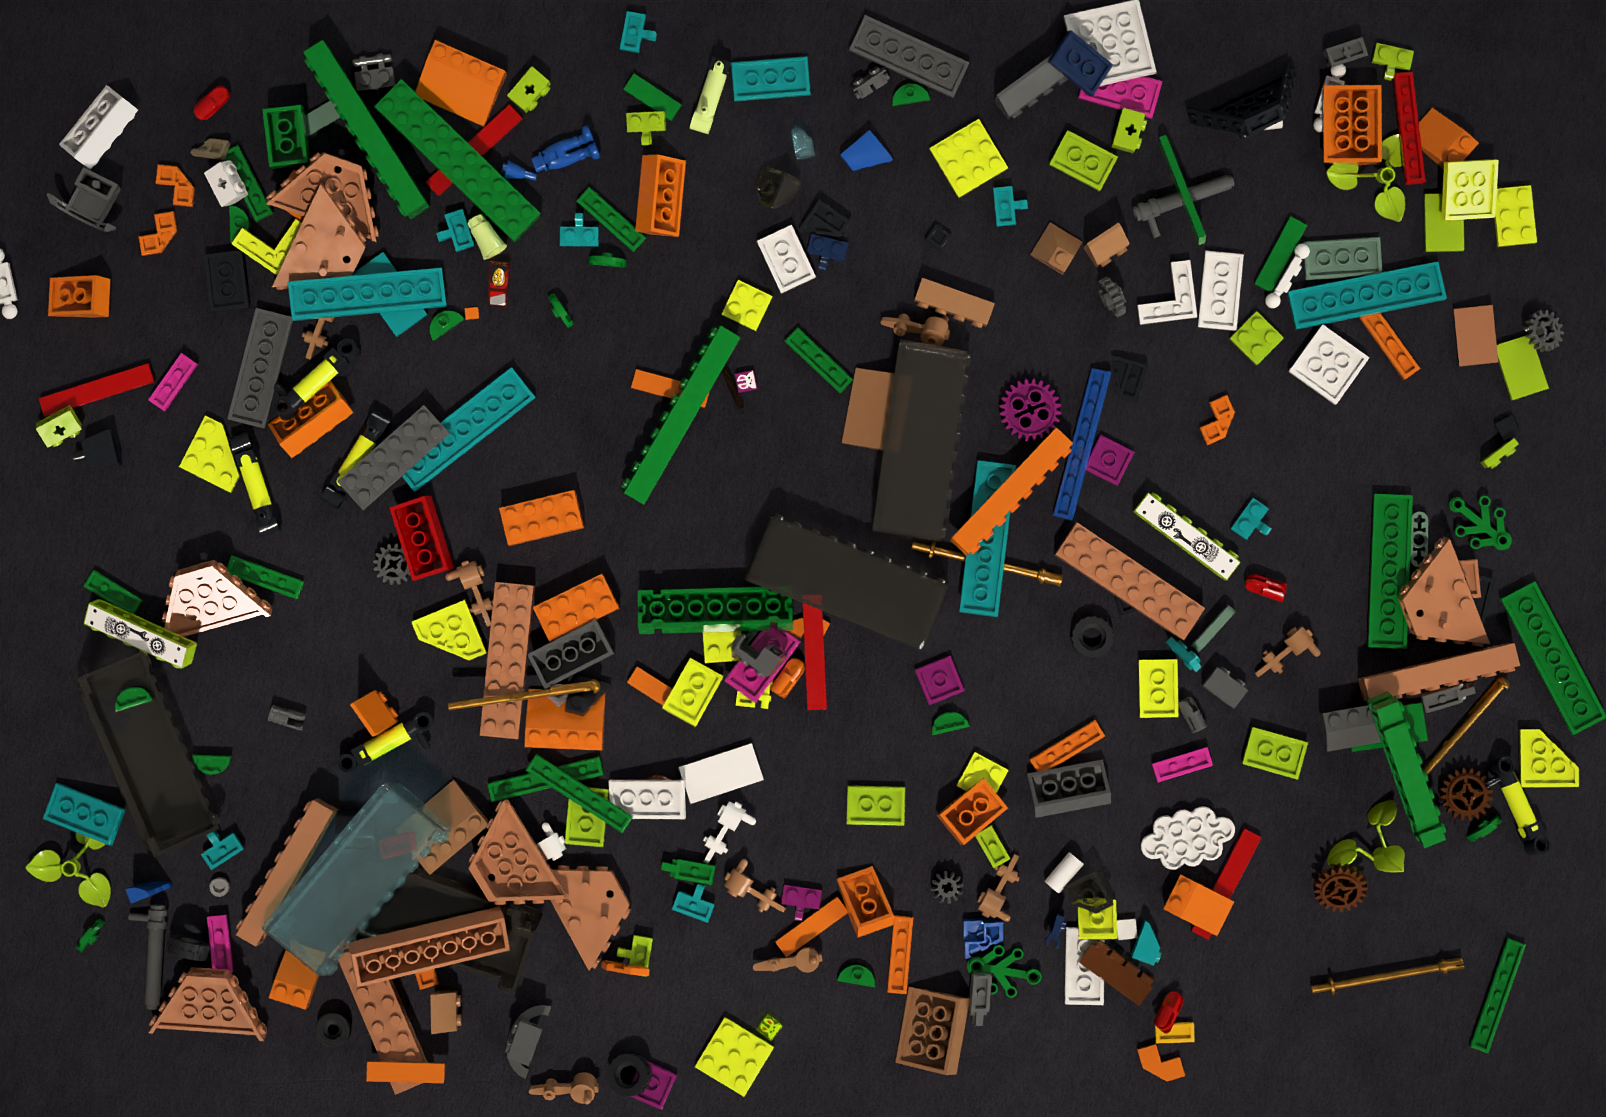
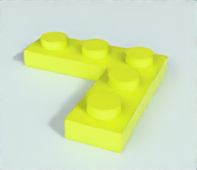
[232,218,302,275]

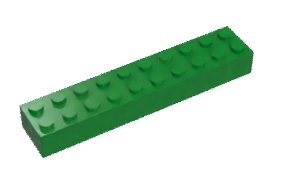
[303,40,430,219]
[374,79,541,243]
[621,326,741,504]

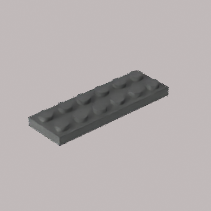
[849,15,969,98]
[227,308,293,429]
[337,405,450,511]

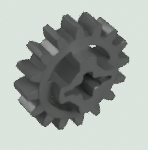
[1098,276,1126,317]
[1524,310,1564,352]
[373,544,411,585]

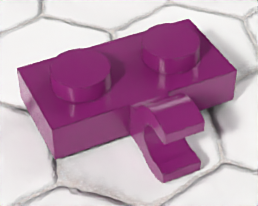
[781,885,822,921]

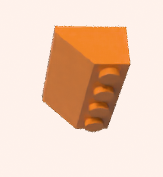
[635,155,686,237]
[268,380,353,458]

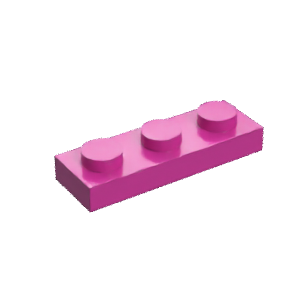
[149,353,198,411]
[1152,747,1213,782]
[207,914,233,972]

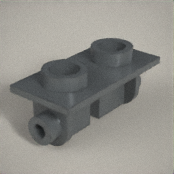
[849,66,890,99]

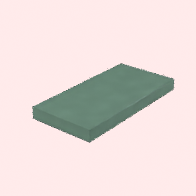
[1303,237,1382,281]

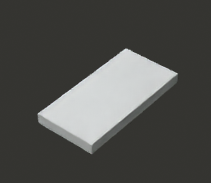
[1198,251,1244,331]
[679,743,764,804]
[609,779,686,819]
[1064,927,1105,1005]

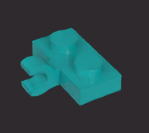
[620,11,657,53]
[993,186,1028,227]
[436,209,474,252]
[560,213,599,247]
[1231,498,1271,540]
[1166,637,1201,672]
[201,829,245,870]
[672,883,715,923]

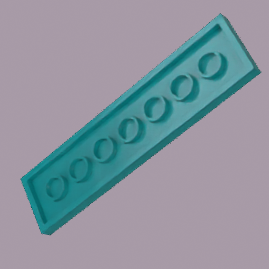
[1287,262,1447,330]
[288,268,446,321]
[402,367,536,492]
[959,460,1016,617]

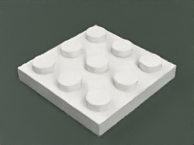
[1288,324,1369,405]

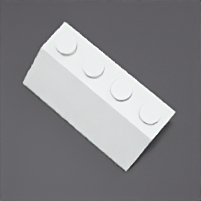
[59,85,138,170]

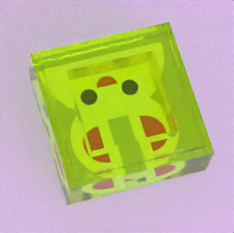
[756,1014,783,1041]

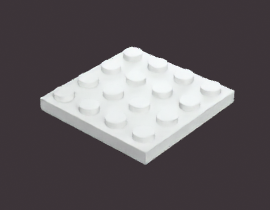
[1064,0,1156,86]

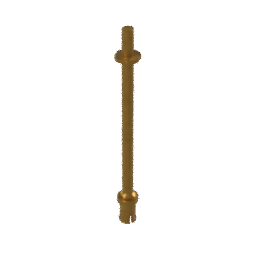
[912,541,1063,586]
[1311,957,1464,995]

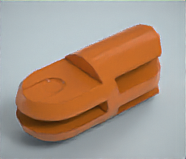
[770,658,805,698]

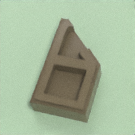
[190,138,230,160]

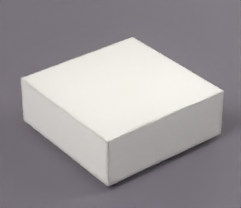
[1117,918,1138,940]

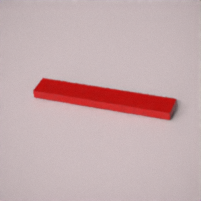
[1393,72,1426,185]
[426,104,523,196]
[39,364,155,417]
[802,594,827,710]
[1191,828,1262,940]

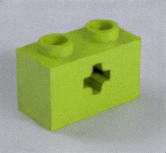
[507,67,551,113]
[1111,108,1147,153]
[36,405,82,448]

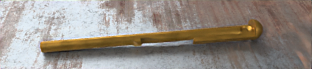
[1422,678,1509,776]
[448,679,600,710]

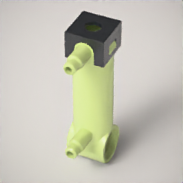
[690,56,731,134]

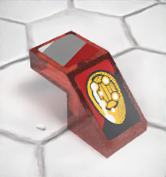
[488,261,510,307]

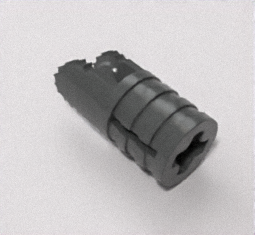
[1179,696,1207,734]
[268,705,306,730]

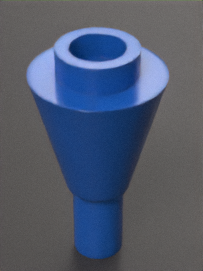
[501,160,537,181]

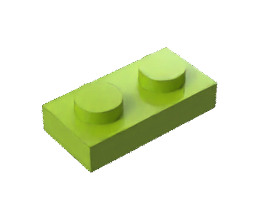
[1480,438,1519,469]
[975,825,1010,868]

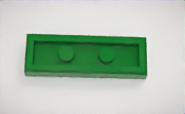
[623,74,682,122]
[84,570,143,615]

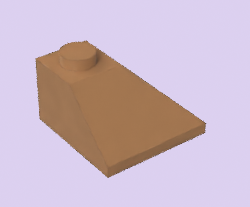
[1030,222,1083,275]

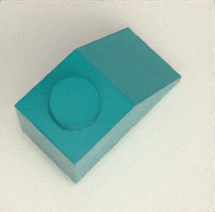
[1130,920,1162,966]

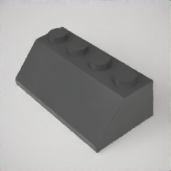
[994,54,1068,119]
[527,620,615,689]
[1320,700,1399,752]
[1027,759,1111,818]

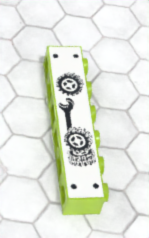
[1133,493,1240,581]
[84,599,197,668]

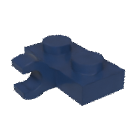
[807,234,849,272]
[1045,912,1067,949]

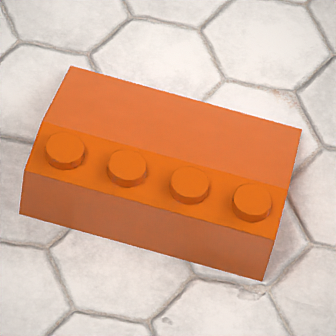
[415,40,507,127]
[1323,85,1382,165]
[525,689,606,750]

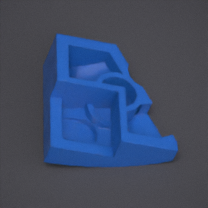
[840,130,893,171]
[125,881,173,904]
[963,917,1003,959]

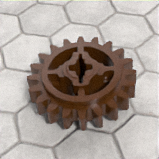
[1439,768,1493,821]
[1313,863,1368,912]

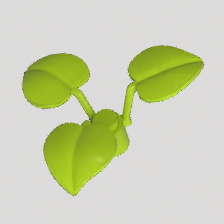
[1326,134,1405,222]
[1327,800,1405,872]
[26,832,111,908]

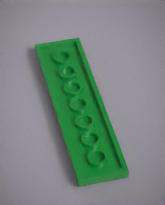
[1367,494,1413,649]
[1500,581,1606,735]

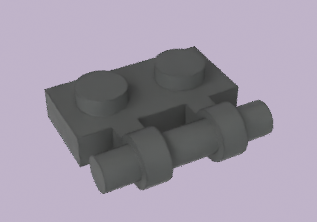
[353,53,396,92]

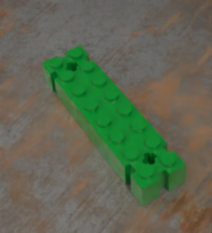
[638,586,793,634]
[1366,691,1446,848]

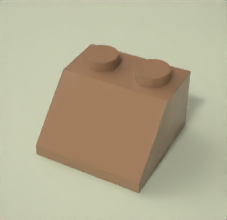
[1084,223,1130,267]
[430,990,462,1034]

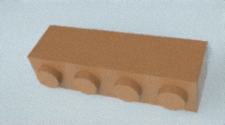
[914,278,995,328]

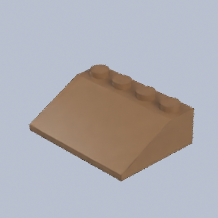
[842,368,913,454]
[395,780,489,875]
[895,987,969,1075]

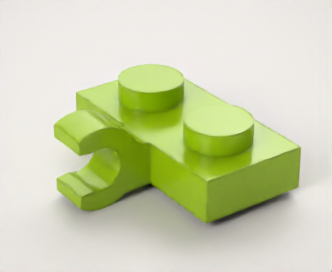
[1371,43,1414,81]
[626,111,666,145]
[617,935,653,977]

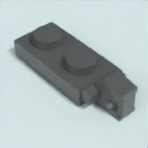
[1420,682,1476,713]
[969,973,992,1026]

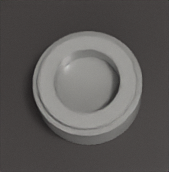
[210,877,230,897]

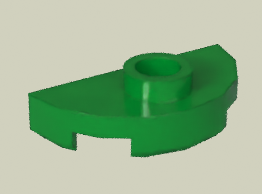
[892,84,930,107]
[229,205,250,244]
[588,253,626,268]
[547,293,574,328]
[430,311,465,341]
[115,686,154,712]
[932,712,970,735]
[192,755,232,775]
[1466,814,1502,842]
[76,918,106,952]
[837,964,875,987]

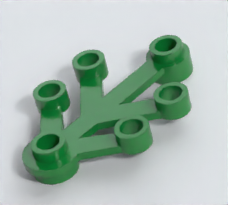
[1448,496,1512,550]
[967,944,1041,998]

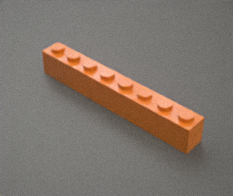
[950,428,1073,556]

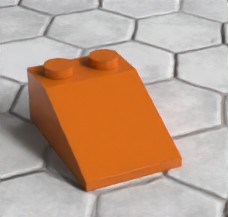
[1419,108,1479,170]
[48,275,110,318]
[350,690,399,737]
[936,778,1008,845]
[837,866,894,938]
[1164,875,1234,936]
[269,941,326,1010]

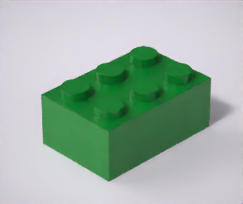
[262,105,311,169]

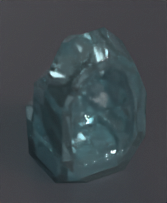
[791,127,815,160]

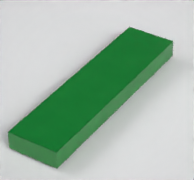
[224,145,274,222]
[577,187,646,252]
[1254,216,1307,293]
[785,327,853,394]
[227,555,304,599]

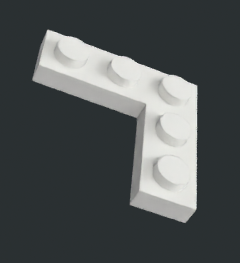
[1137,260,1197,325]

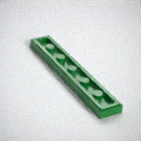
[1159,135,1206,245]
[526,754,633,833]
[487,756,604,802]
[1469,938,1526,1053]

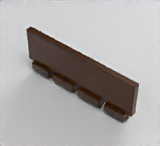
[1078,939,1154,1006]

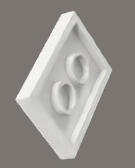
[757,225,816,294]

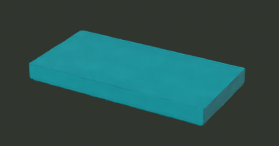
[731,56,810,102]
[353,252,428,337]
[43,783,126,846]

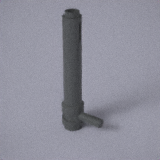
[1133,174,1235,238]
[129,904,167,1010]

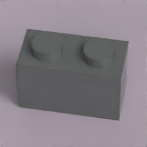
[1202,666,1248,709]

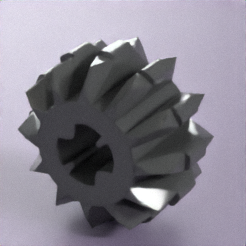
[931,871,963,904]

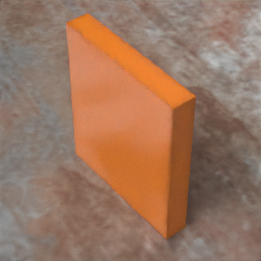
[465,307,479,320]

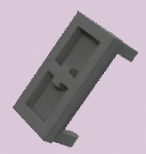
[1322,37,1368,68]

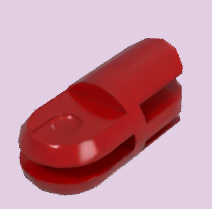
[194,86,230,120]
[1245,574,1287,602]
[1153,991,1184,1034]

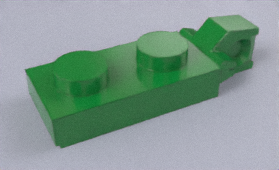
[661,859,715,885]

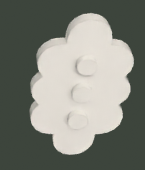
[1141,806,1235,870]

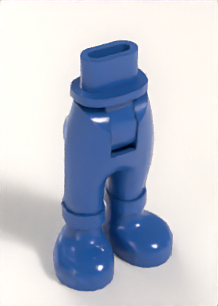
[531,124,601,172]

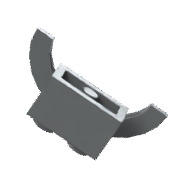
[47,167,121,232]
[731,631,788,677]
[505,1005,552,1079]

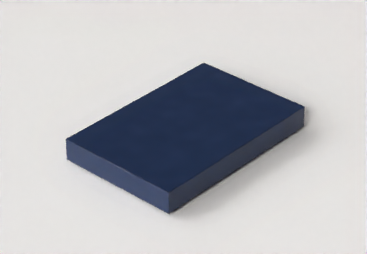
[1048,30,1113,96]

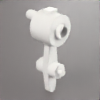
[703,801,756,864]
[536,822,566,861]

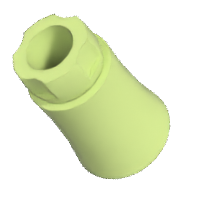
[467,214,507,260]

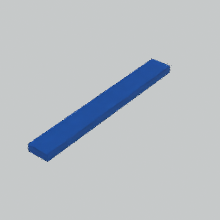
[1053,368,1111,521]

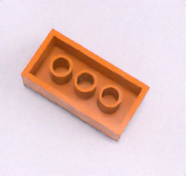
[499,490,584,546]
[533,574,620,642]

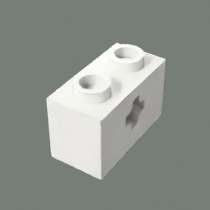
[204,161,248,207]

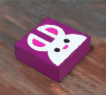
[735,370,757,393]

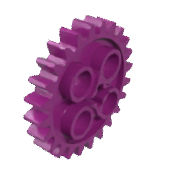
[999,379,1061,441]

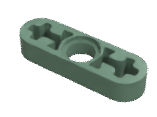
[1410,512,1428,567]
[1191,605,1235,652]

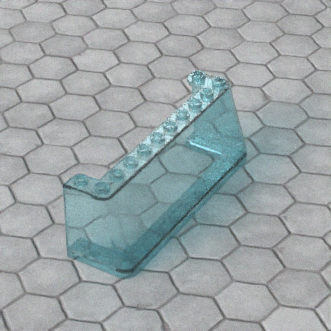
[262,782,452,976]

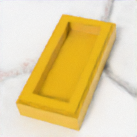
[1155,1022,1195,1043]

